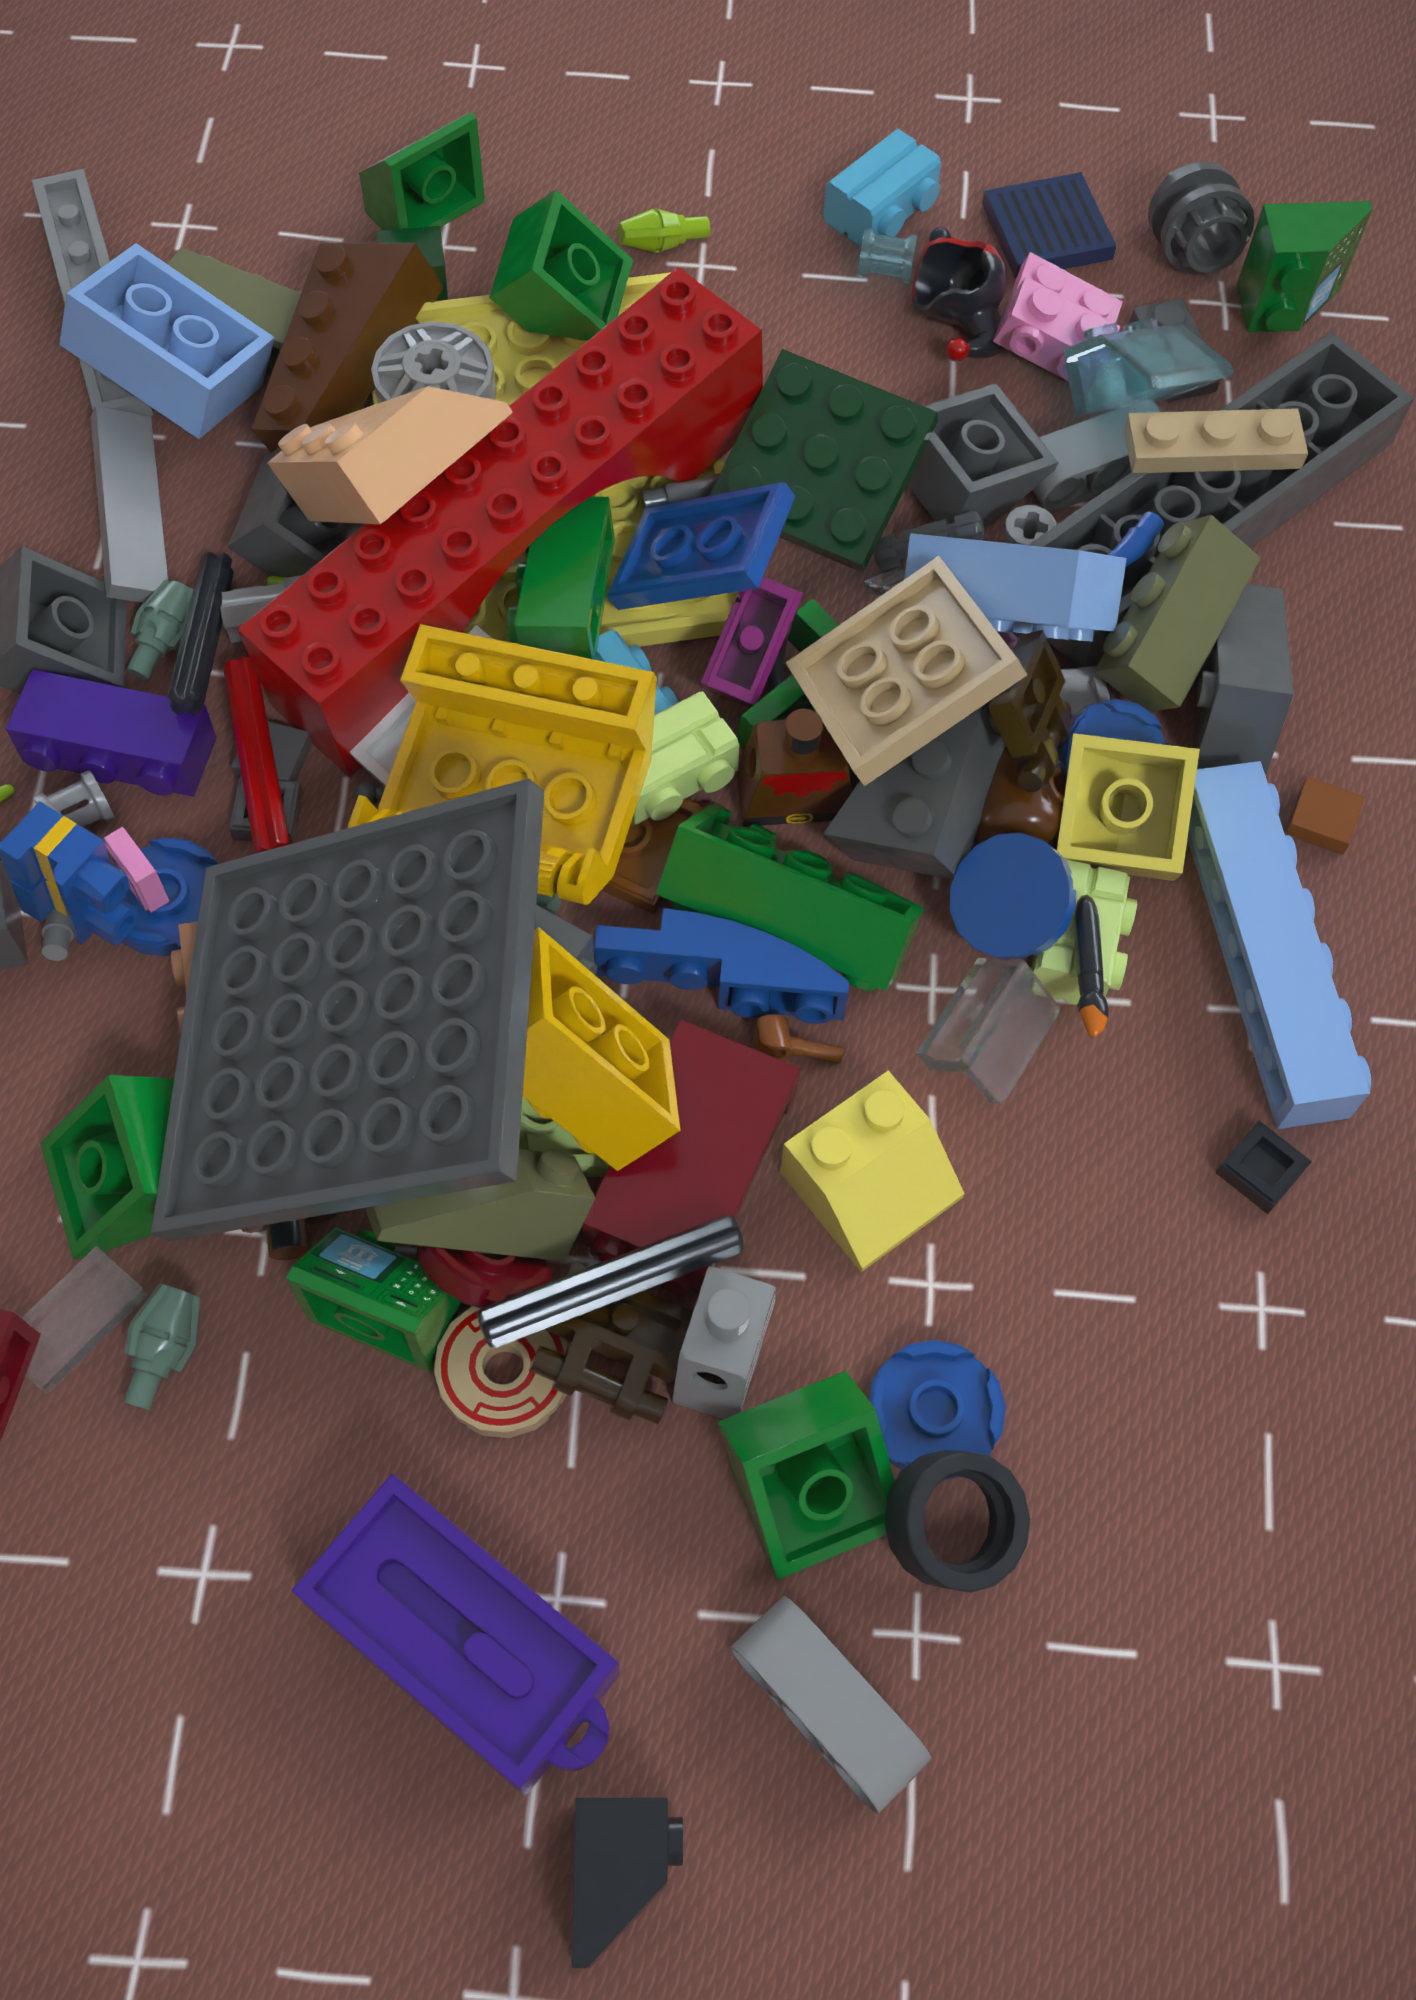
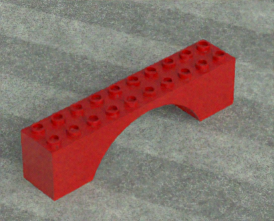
[237,267,763,778]

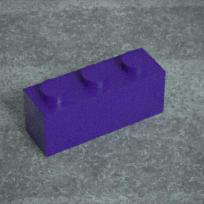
[6,669,217,797]

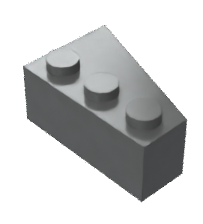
[1192,584,1294,776]
[823,701,1006,880]

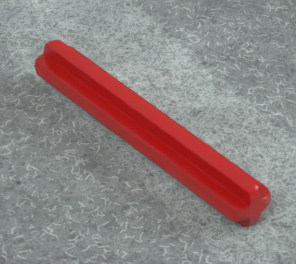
[223,656,290,853]

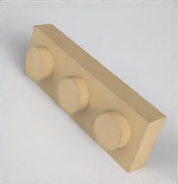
[1124,409,1308,474]

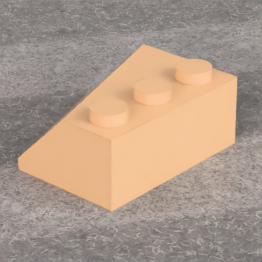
[267,386,513,524]

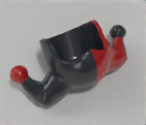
[912,227,1007,362]

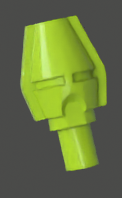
[616,208,710,253]

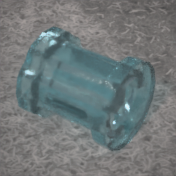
[858,227,918,284]

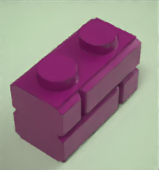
[700,576,803,708]

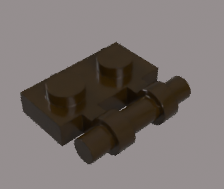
[988,630,1072,792]
[529,1261,693,1424]

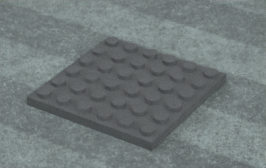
[151,778,544,1241]

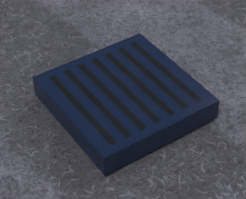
[982,172,1116,279]

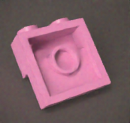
[993,252,1123,391]

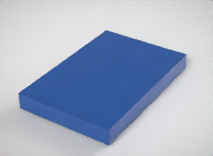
[607,482,795,610]

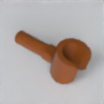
[753,1015,844,1063]

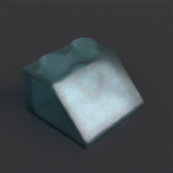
[1063,318,1234,416]

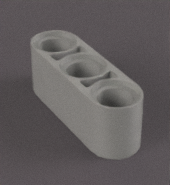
[1032,400,1161,511]
[730,1596,932,1814]

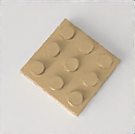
[786,556,1027,786]

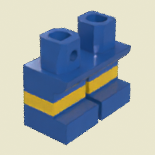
[0,801,140,946]

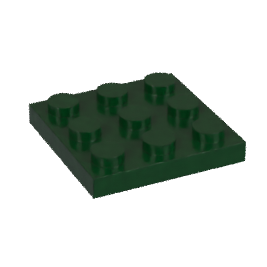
[709,349,938,573]

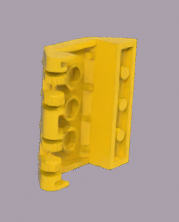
[347,624,657,905]

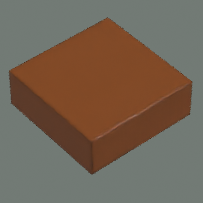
[1285,776,1365,855]

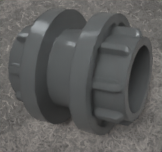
[1148,161,1254,275]

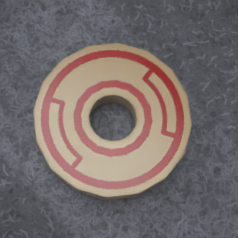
[434,1306,568,1438]

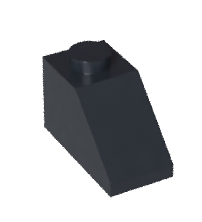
[572,1797,683,1968]

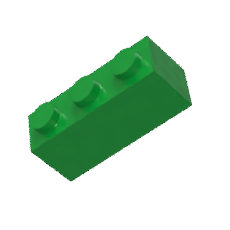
[507,497,615,660]

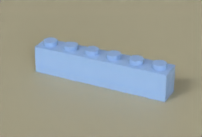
[1187,761,1371,1129]

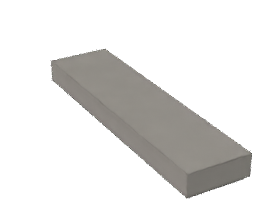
[91,405,168,603]

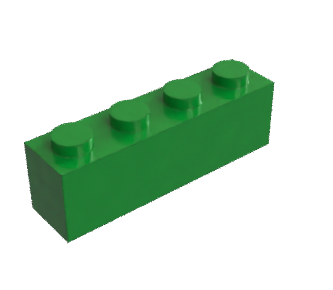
[655,802,925,991]

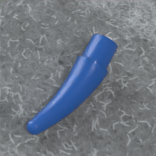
[1107,512,1164,567]

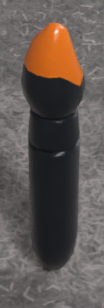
[1074,895,1109,1038]

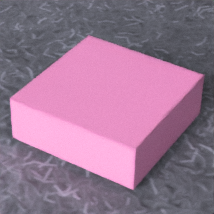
[104,827,170,913]

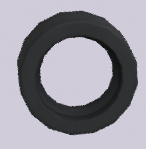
[884,1450,1030,1593]

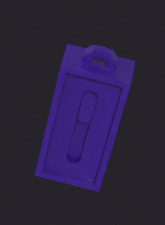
[291,1473,620,1797]

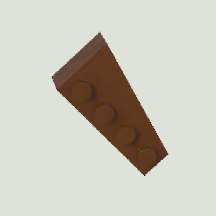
[252,243,443,453]

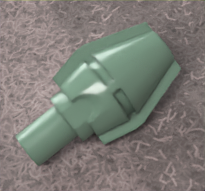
[126,580,194,681]
[123,1283,200,1411]

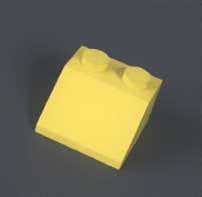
[1056,733,1200,881]
[780,1070,965,1272]

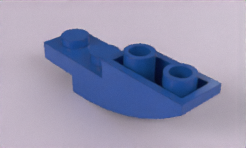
[594,908,849,1024]

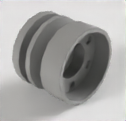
[371,321,496,403]

